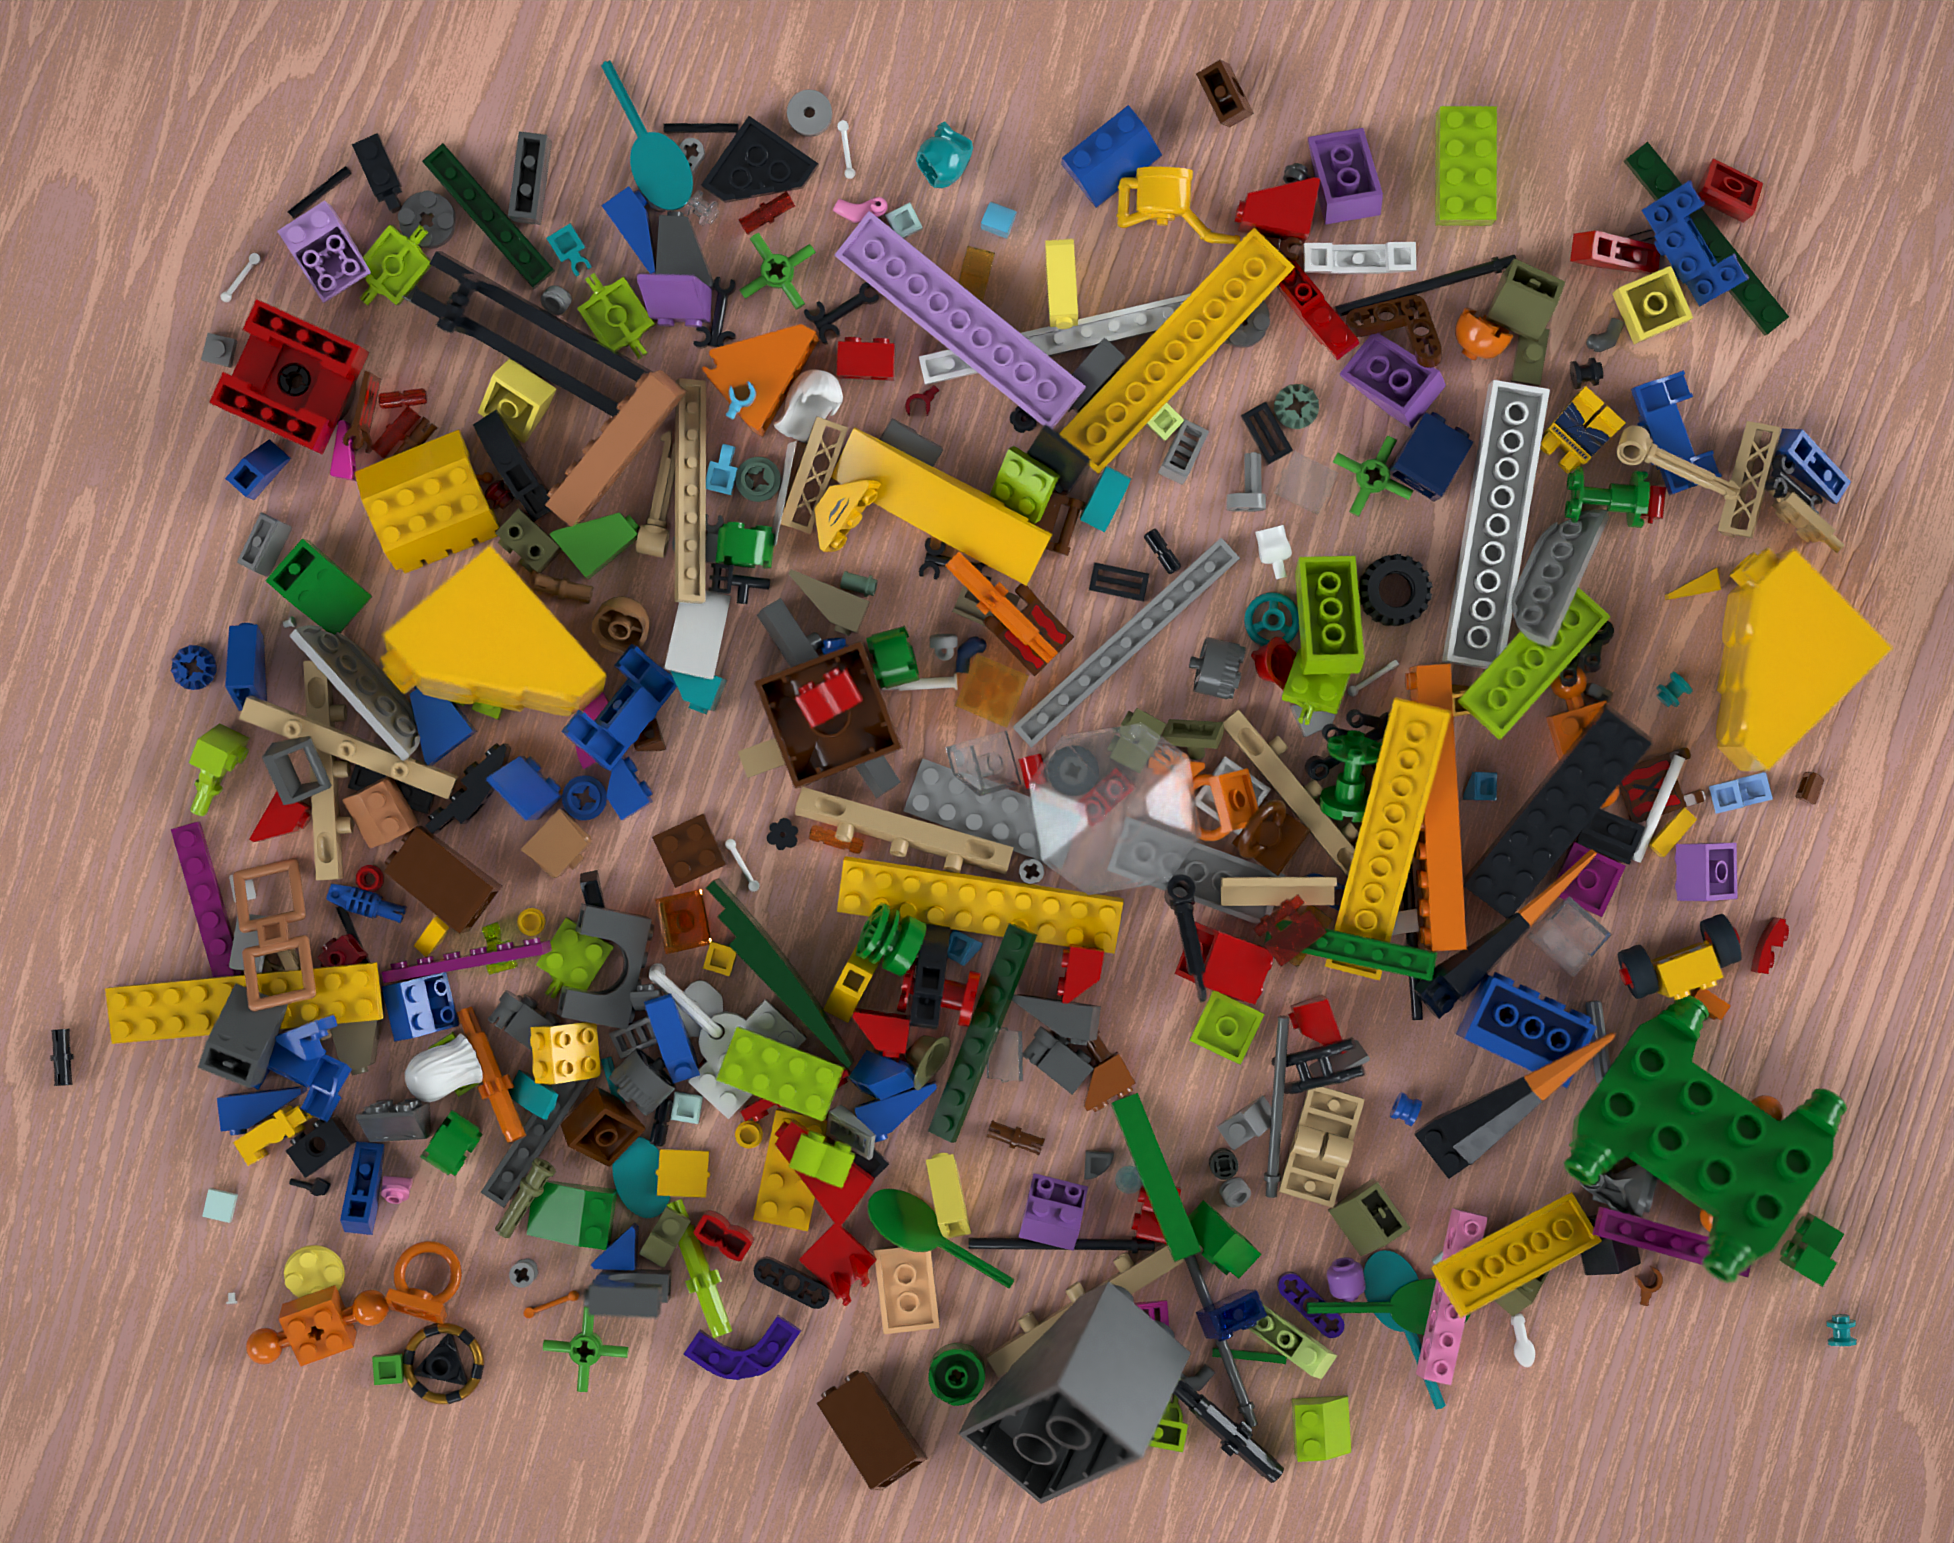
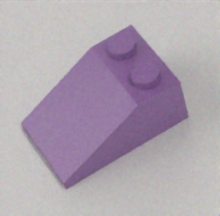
[1308,128,1383,225]
[637,274,712,327]
[1340,333,1446,429]

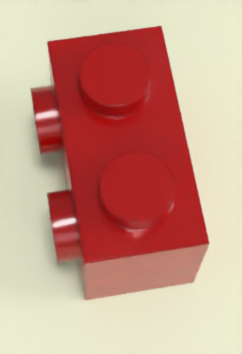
[837,337,896,381]

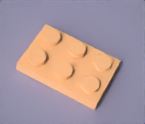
[874,1246,940,1334]

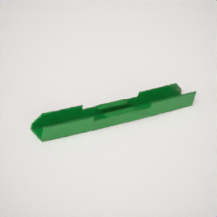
[1212,1348,1287,1364]

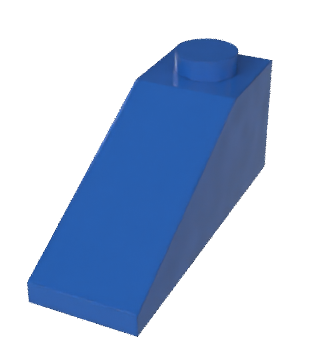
[601,186,656,274]
[1767,428,1851,504]
[644,993,700,1084]
[854,1081,937,1143]
[217,1086,308,1135]
[340,1141,385,1235]

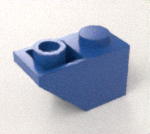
[225,439,291,500]
[606,756,653,820]
[848,1050,915,1100]

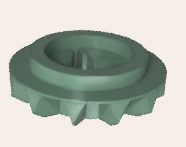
[1274,384,1319,429]
[736,457,781,502]

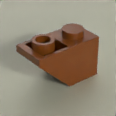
[1084,1052,1136,1112]

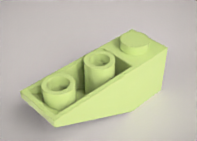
[1246,1304,1337,1379]

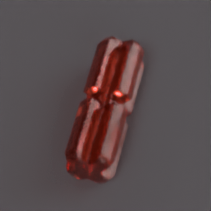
[378,388,427,409]

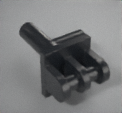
[708,563,770,604]

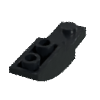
[473,409,552,521]
[425,743,511,834]
[909,922,950,1030]

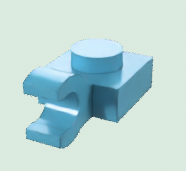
[706,444,738,495]

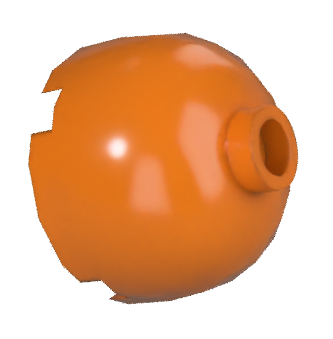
[1455,307,1514,361]

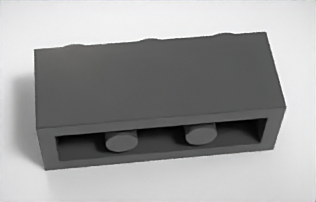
[508,131,552,225]

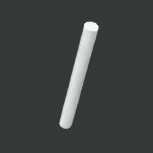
[1631,755,1685,863]

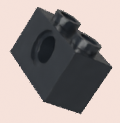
[286,1115,356,1178]

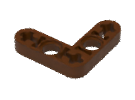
[1346,295,1442,368]

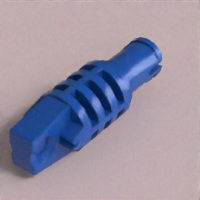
[326,884,407,924]

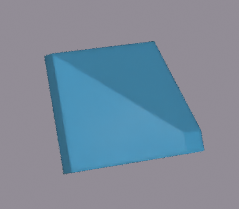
[1463,772,1497,801]
[947,930,983,966]

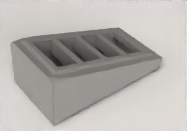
[1158,419,1209,484]
[609,1016,657,1059]
[826,1105,875,1160]

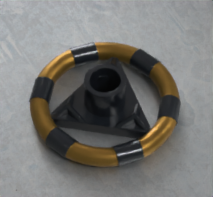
[402,1323,484,1404]

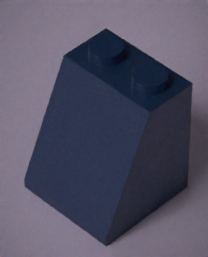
[1389,412,1474,502]

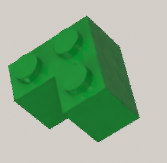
[1188,1200,1262,1279]
[1779,1212,1845,1287]

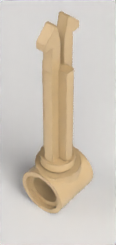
[1617,426,1739,500]
[636,431,675,558]

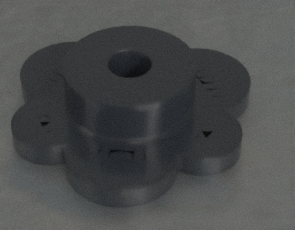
[767,818,798,850]

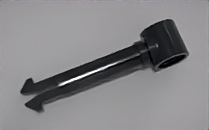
[1164,874,1207,1002]

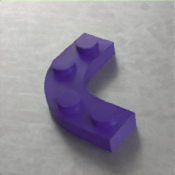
[684,1315,801,1380]

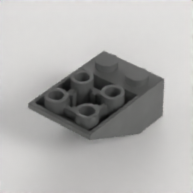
[198,984,288,1088]
[356,1098,432,1142]

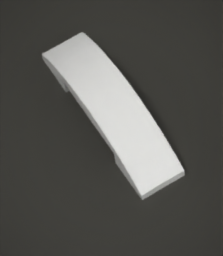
[1303,242,1417,274]

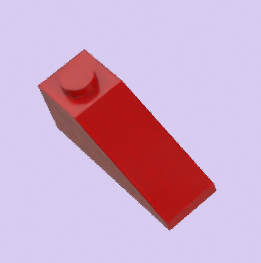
[1570,230,1660,274]

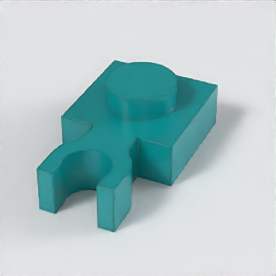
[546,223,592,277]

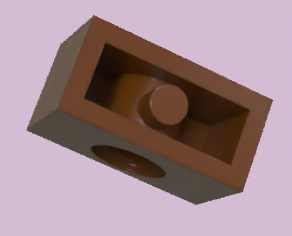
[1196,59,1254,128]

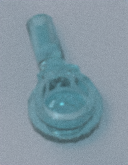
[1115,1153,1163,1194]

